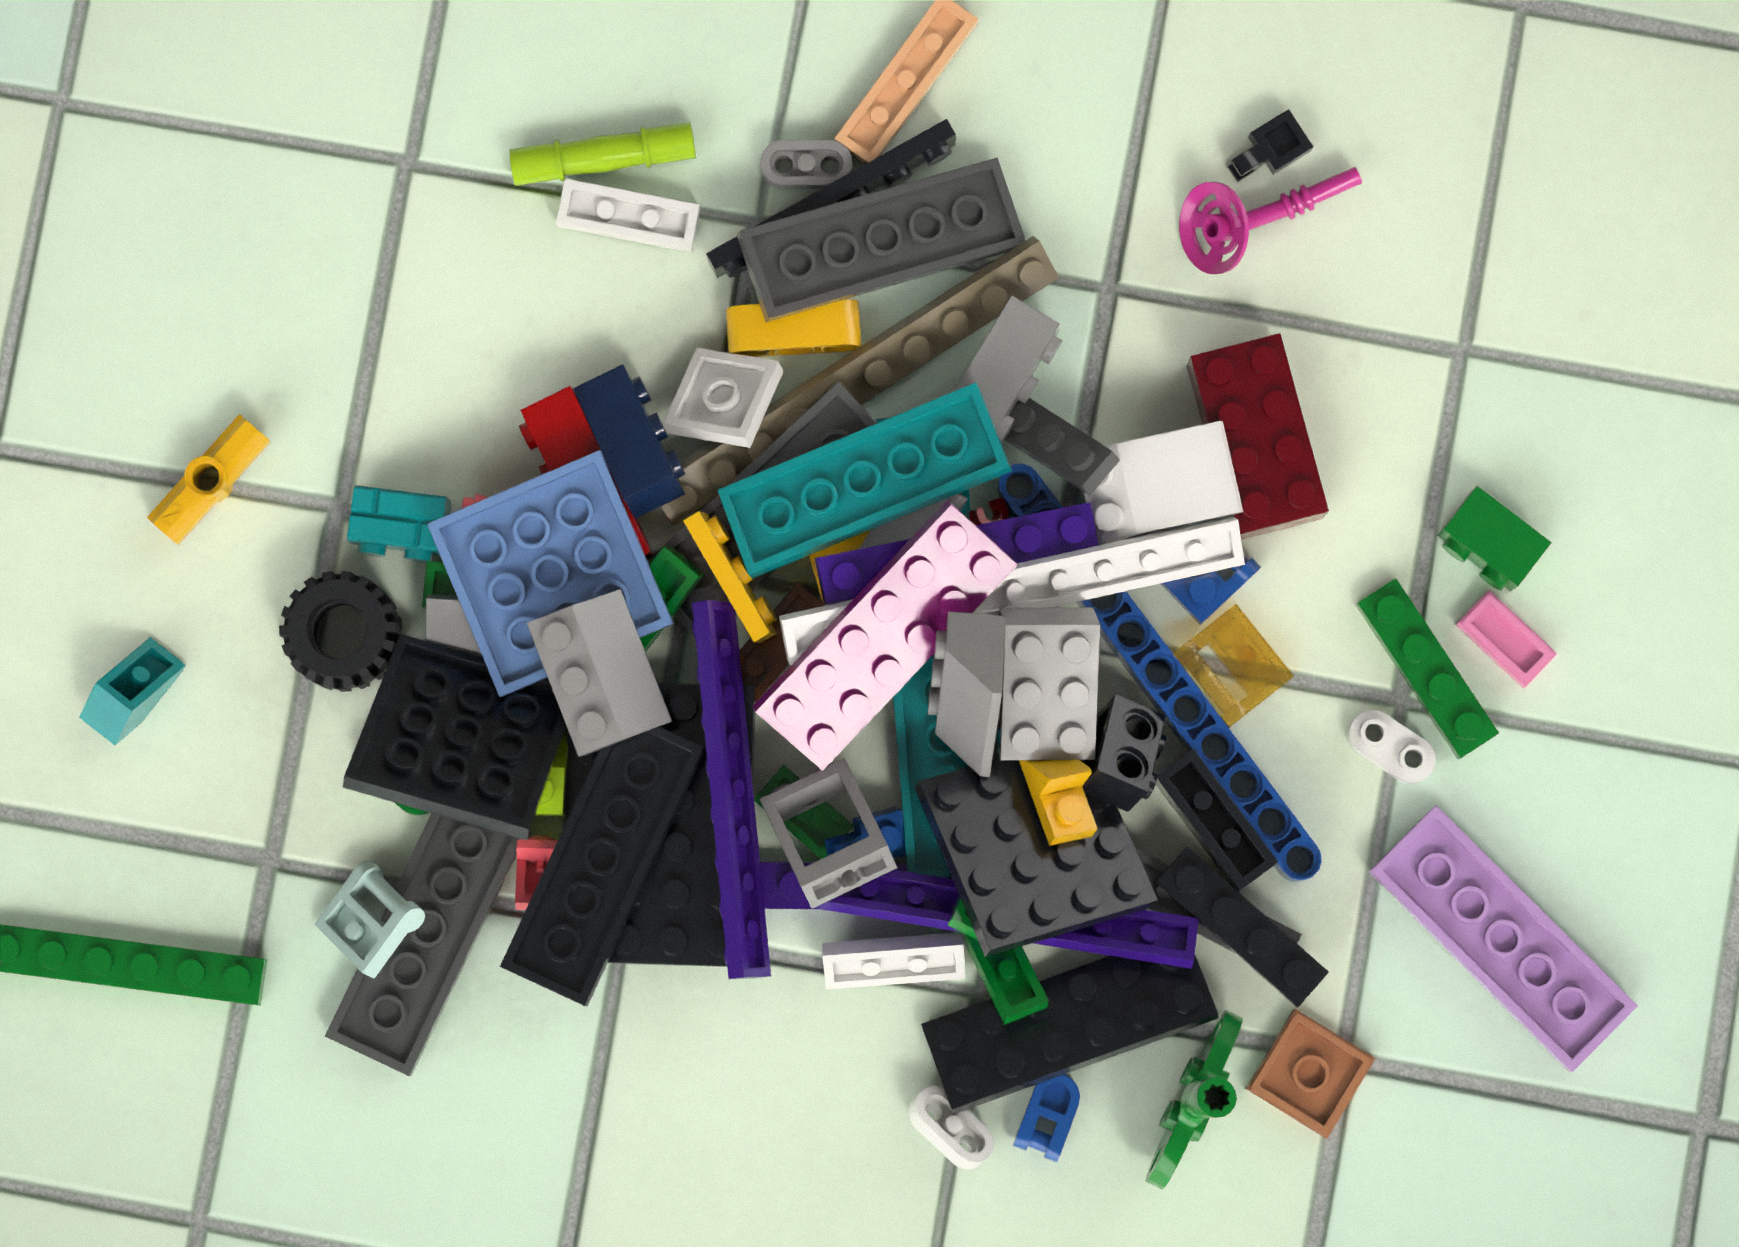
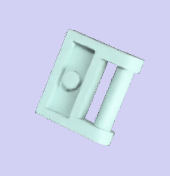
[315,860,425,978]

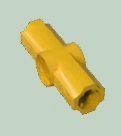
[146,414,271,545]

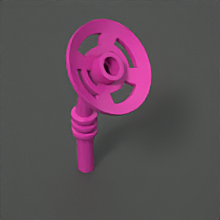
[1179,167,1362,275]

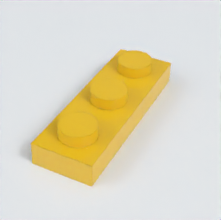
[683,511,777,643]

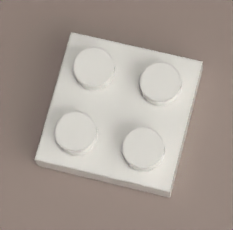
[663,348,784,448]

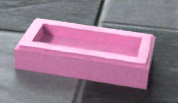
[1455,590,1557,688]

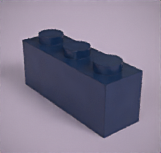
[573,364,686,519]

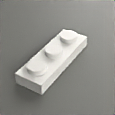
[556,179,701,253]
[822,932,966,990]

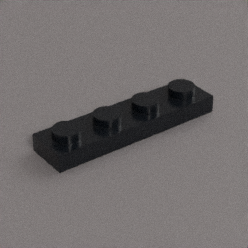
[1155,847,1329,1008]

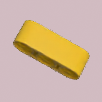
[726,299,862,357]

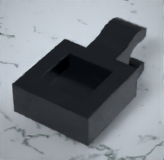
[1227,109,1314,183]

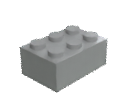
[995,607,1100,760]

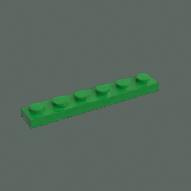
[0,924,267,1006]

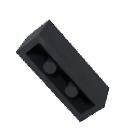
[1155,749,1278,891]

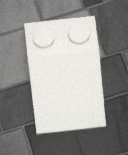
[1084,421,1243,545]

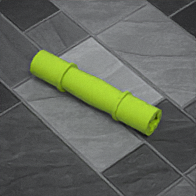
[509,122,696,186]

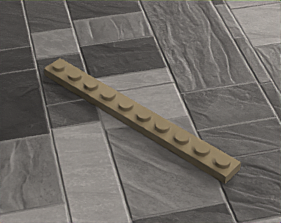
[661,236,1059,525]

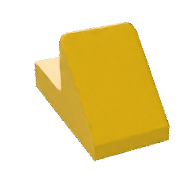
[1019,759,1098,846]

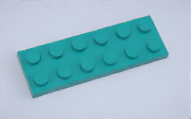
[717,382,1012,578]

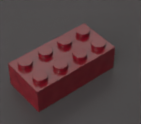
[1186,333,1329,540]

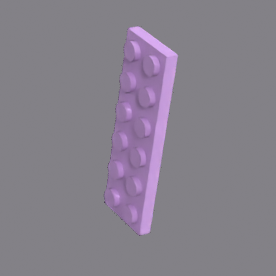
[1369,806,1638,1072]

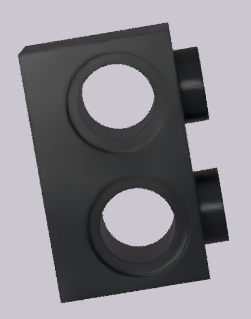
[1082,694,1166,812]

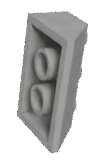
[527,589,672,757]
[928,611,1006,777]

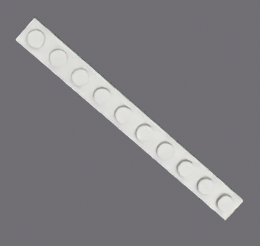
[779,516,1245,665]

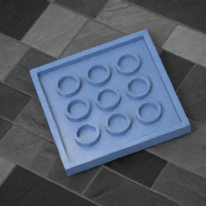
[427,450,674,697]

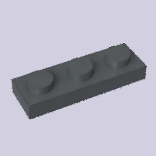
[1004,398,1120,496]

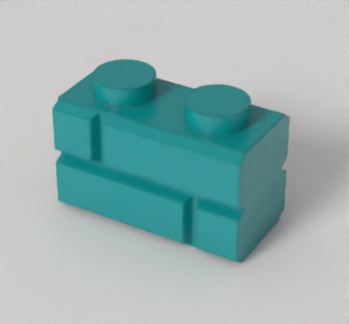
[347,485,451,562]

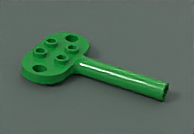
[1145,1010,1243,1190]

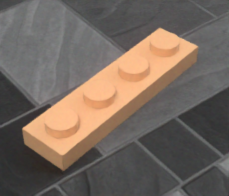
[834,0,978,164]

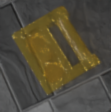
[1173,604,1294,728]

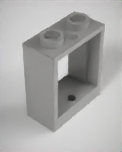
[760,758,897,909]

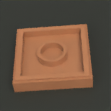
[1245,1009,1376,1139]

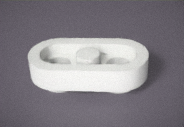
[1348,710,1436,784]
[909,1086,994,1169]

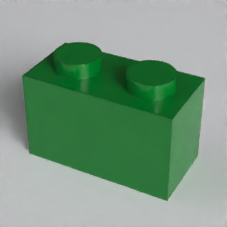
[1437,486,1552,591]

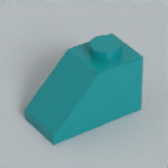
[79,637,186,746]

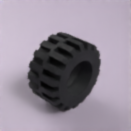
[279,571,403,692]

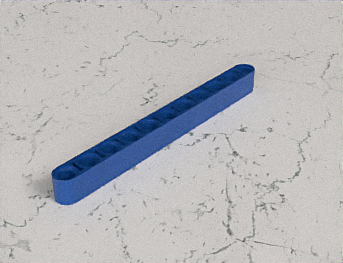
[998,464,1322,882]

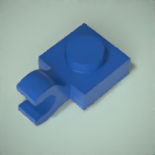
[825,806,906,859]

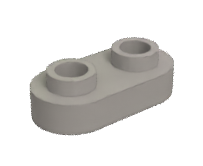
[760,140,852,189]

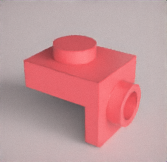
[515,835,558,910]

